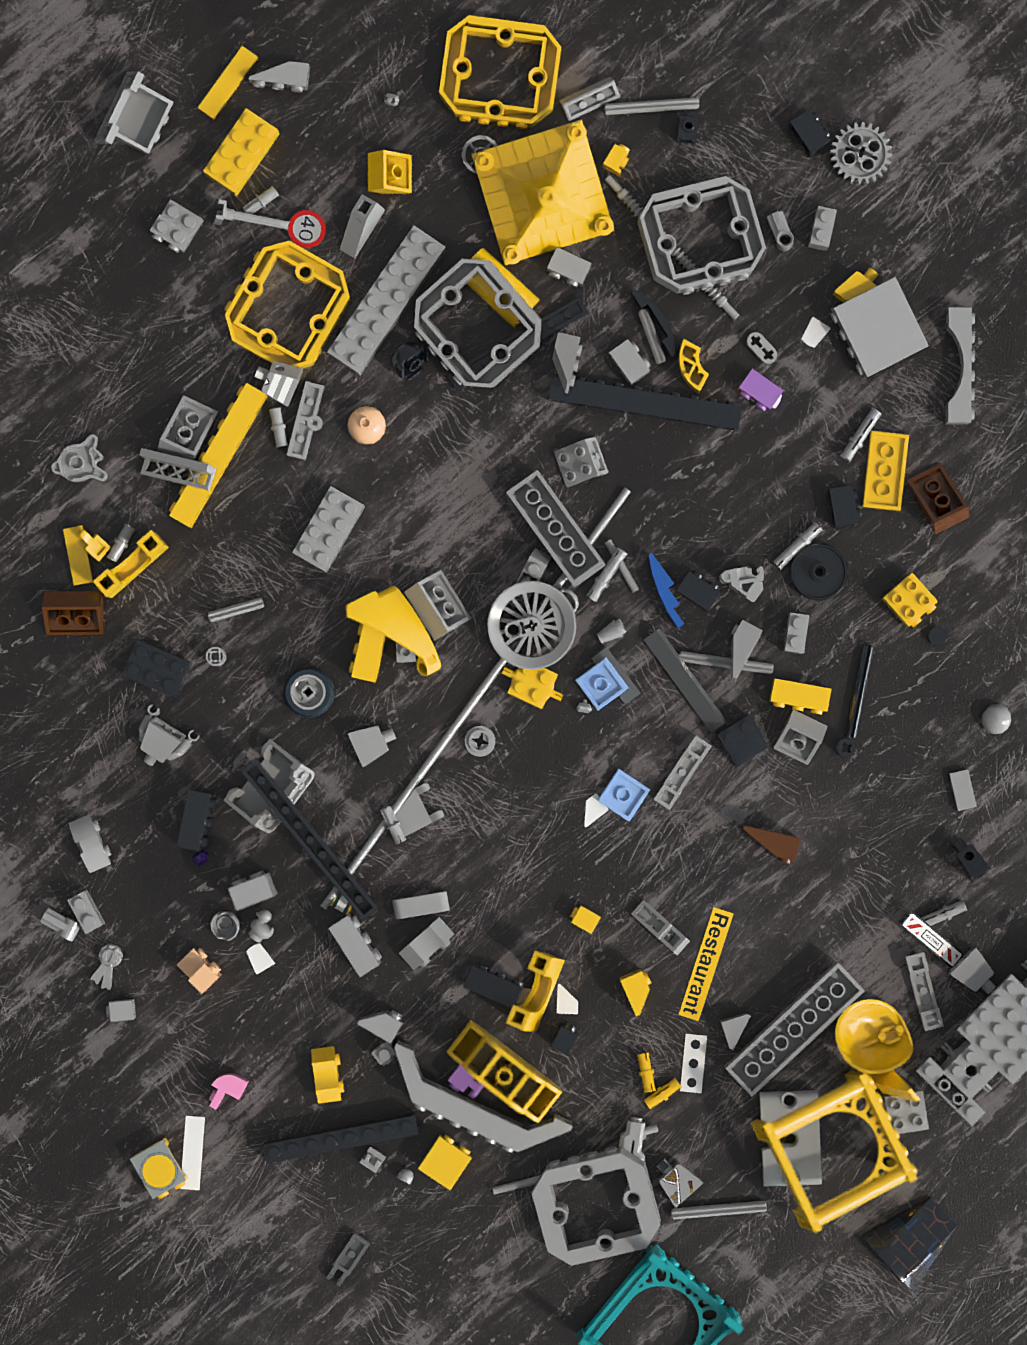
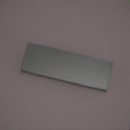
[591,647,641,705]

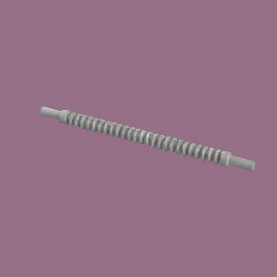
[605,175,740,320]

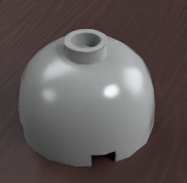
[461,135,498,173]

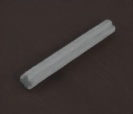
[605,97,699,115]
[679,651,773,674]
[671,1201,767,1220]

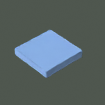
[575,657,629,710]
[597,768,650,821]

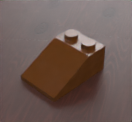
[907,463,969,534]
[740,824,801,864]

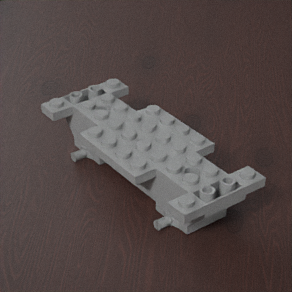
[916,960,1027,1126]

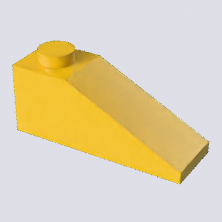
[866,1070,920,1102]

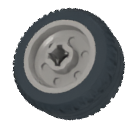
[283,667,335,718]

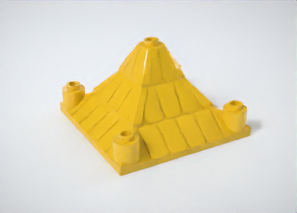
[471,120,614,265]

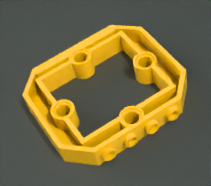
[439,15,561,130]
[224,241,351,369]

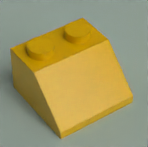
[368,150,412,194]
[620,969,651,1016]

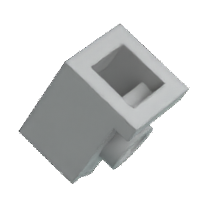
[371,1041,397,1066]

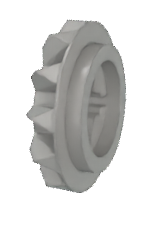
[465,726,495,757]

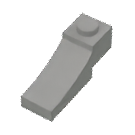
[631,900,690,955]

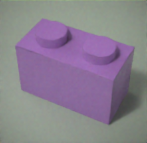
[738,369,784,411]

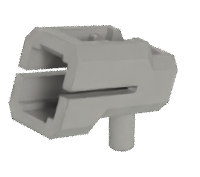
[618,1116,658,1170]

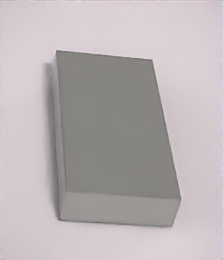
[949,769,977,811]

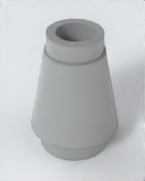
[597,619,627,644]

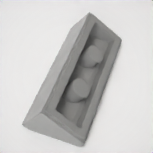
[559,77,620,121]

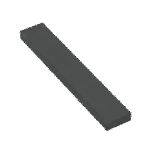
[644,628,727,733]

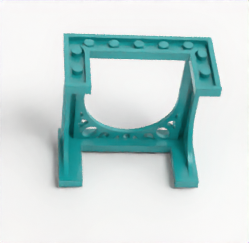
[577,1243,744,1345]

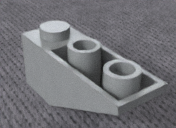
[249,61,310,92]
[339,194,385,258]
[552,332,582,394]
[508,548,552,609]

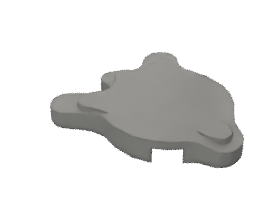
[51,434,108,482]

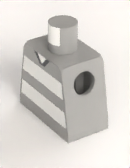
[255,361,304,407]

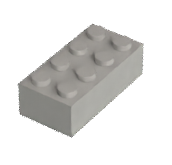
[292,486,365,573]

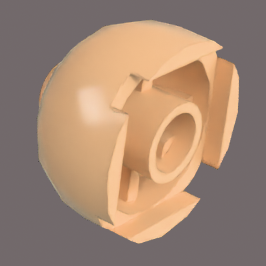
[347,406,386,444]

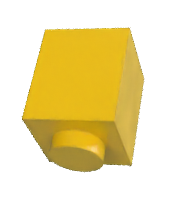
[570,905,601,934]

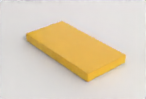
[862,431,909,511]

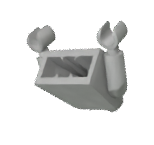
[139,704,200,766]

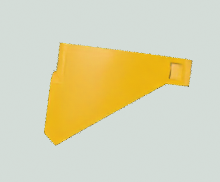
[346,586,441,676]

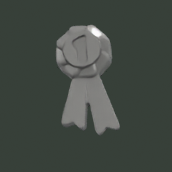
[90,943,123,990]

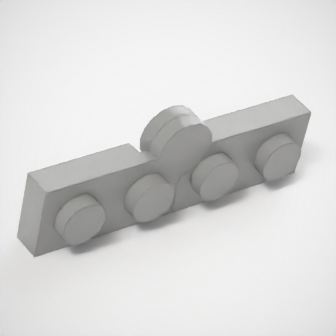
[287,381,325,461]

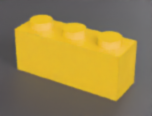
[769,679,831,715]

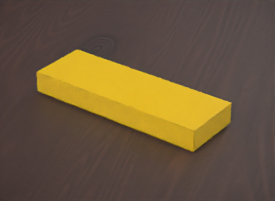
[63,526,93,586]

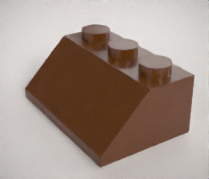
[42,591,104,635]

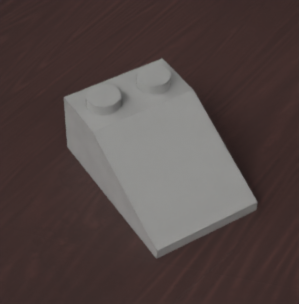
[157,395,218,461]

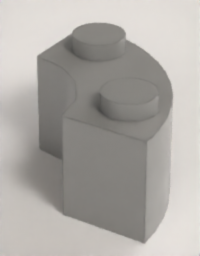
[68,814,112,873]
[399,917,454,970]

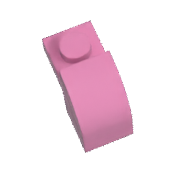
[209,1073,249,1109]

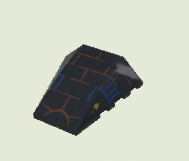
[861,1197,957,1292]

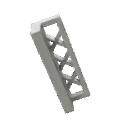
[139,448,216,491]

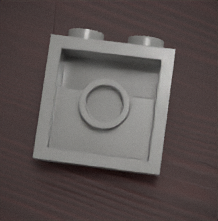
[150,199,204,253]

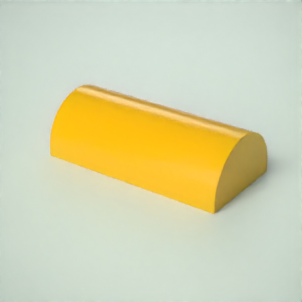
[466,248,540,328]

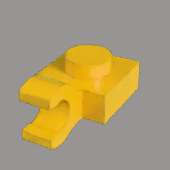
[76,529,111,562]

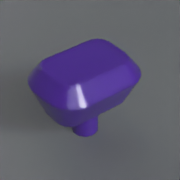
[193,850,208,865]

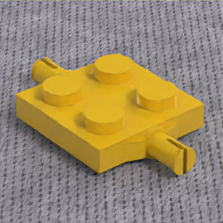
[502,667,564,710]

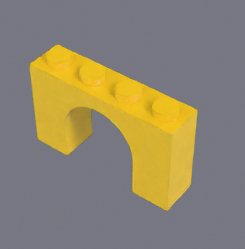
[93,530,169,598]
[506,951,565,1032]

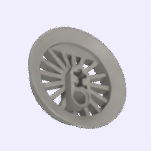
[488,581,576,670]

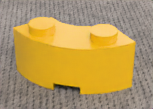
[678,339,709,394]
[311,1046,344,1104]

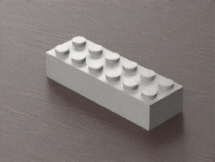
[506,470,606,588]

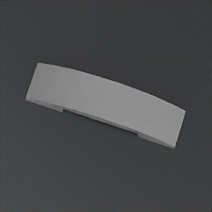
[654,735,712,810]
[905,952,944,1031]

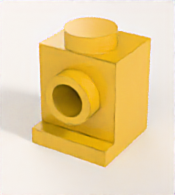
[603,144,630,177]

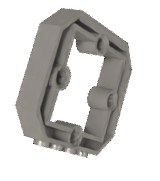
[637,176,766,295]
[414,259,542,388]
[532,1147,661,1266]

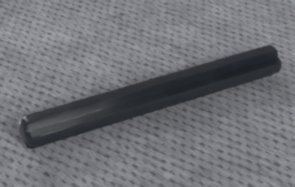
[846,644,874,739]

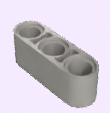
[392,891,450,919]

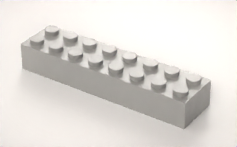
[327,226,446,376]
[724,961,864,1096]

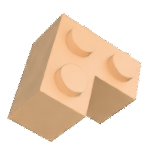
[177,948,222,994]

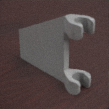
[395,783,444,840]

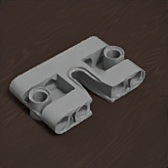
[759,1090,822,1186]

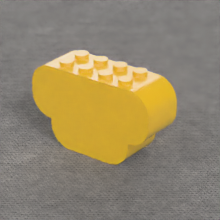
[447,1020,562,1123]

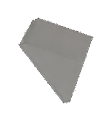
[720,1013,750,1050]

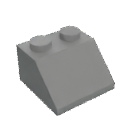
[773,710,828,765]
[357,1010,404,1043]

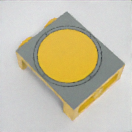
[130,1137,188,1199]

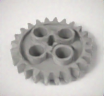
[830,122,892,185]

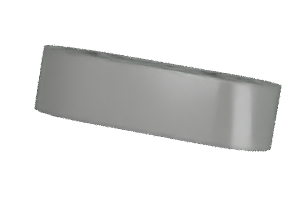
[746,332,777,365]

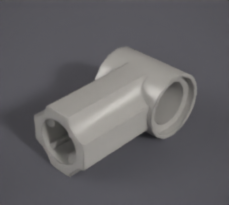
[767,211,794,251]
[40,908,81,941]

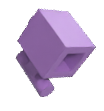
[448,1064,484,1099]

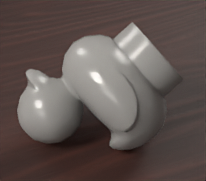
[249,910,274,942]

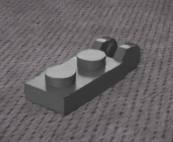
[326,1232,371,1287]

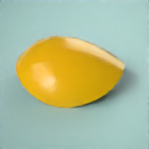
[835,999,913,1074]

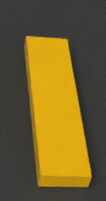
[198,46,258,120]

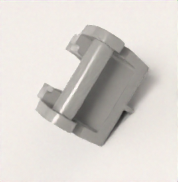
[719,566,764,602]

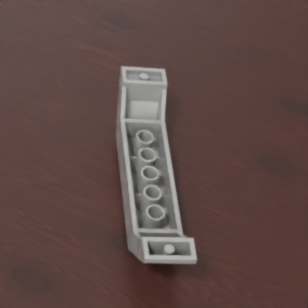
[395,1040,572,1153]

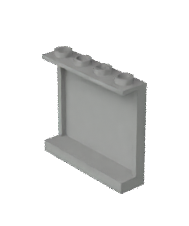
[830,277,929,377]

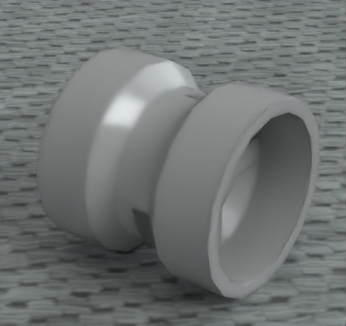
[206,647,227,666]

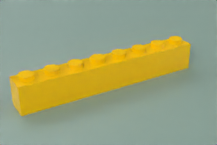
[169,383,268,528]

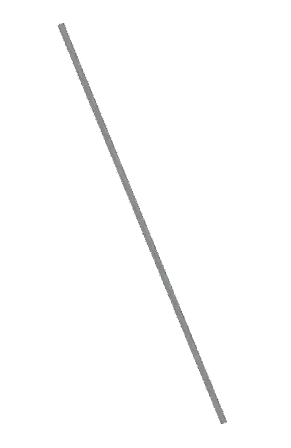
[320,488,631,910]

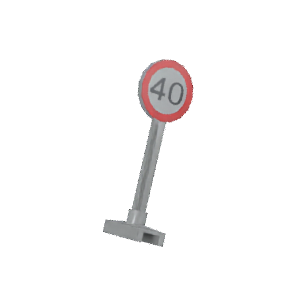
[213,199,326,248]

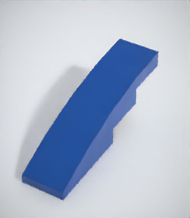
[648,553,684,629]

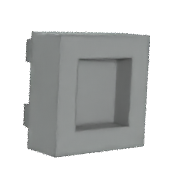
[360,1146,386,1173]

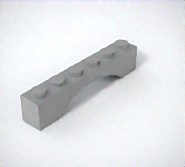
[945,307,975,424]

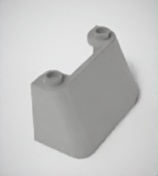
[223,739,314,833]

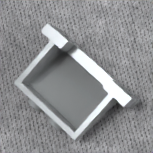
[94,71,173,154]

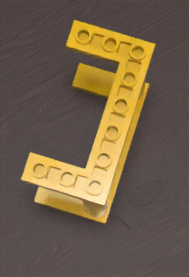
[751,1071,917,1233]

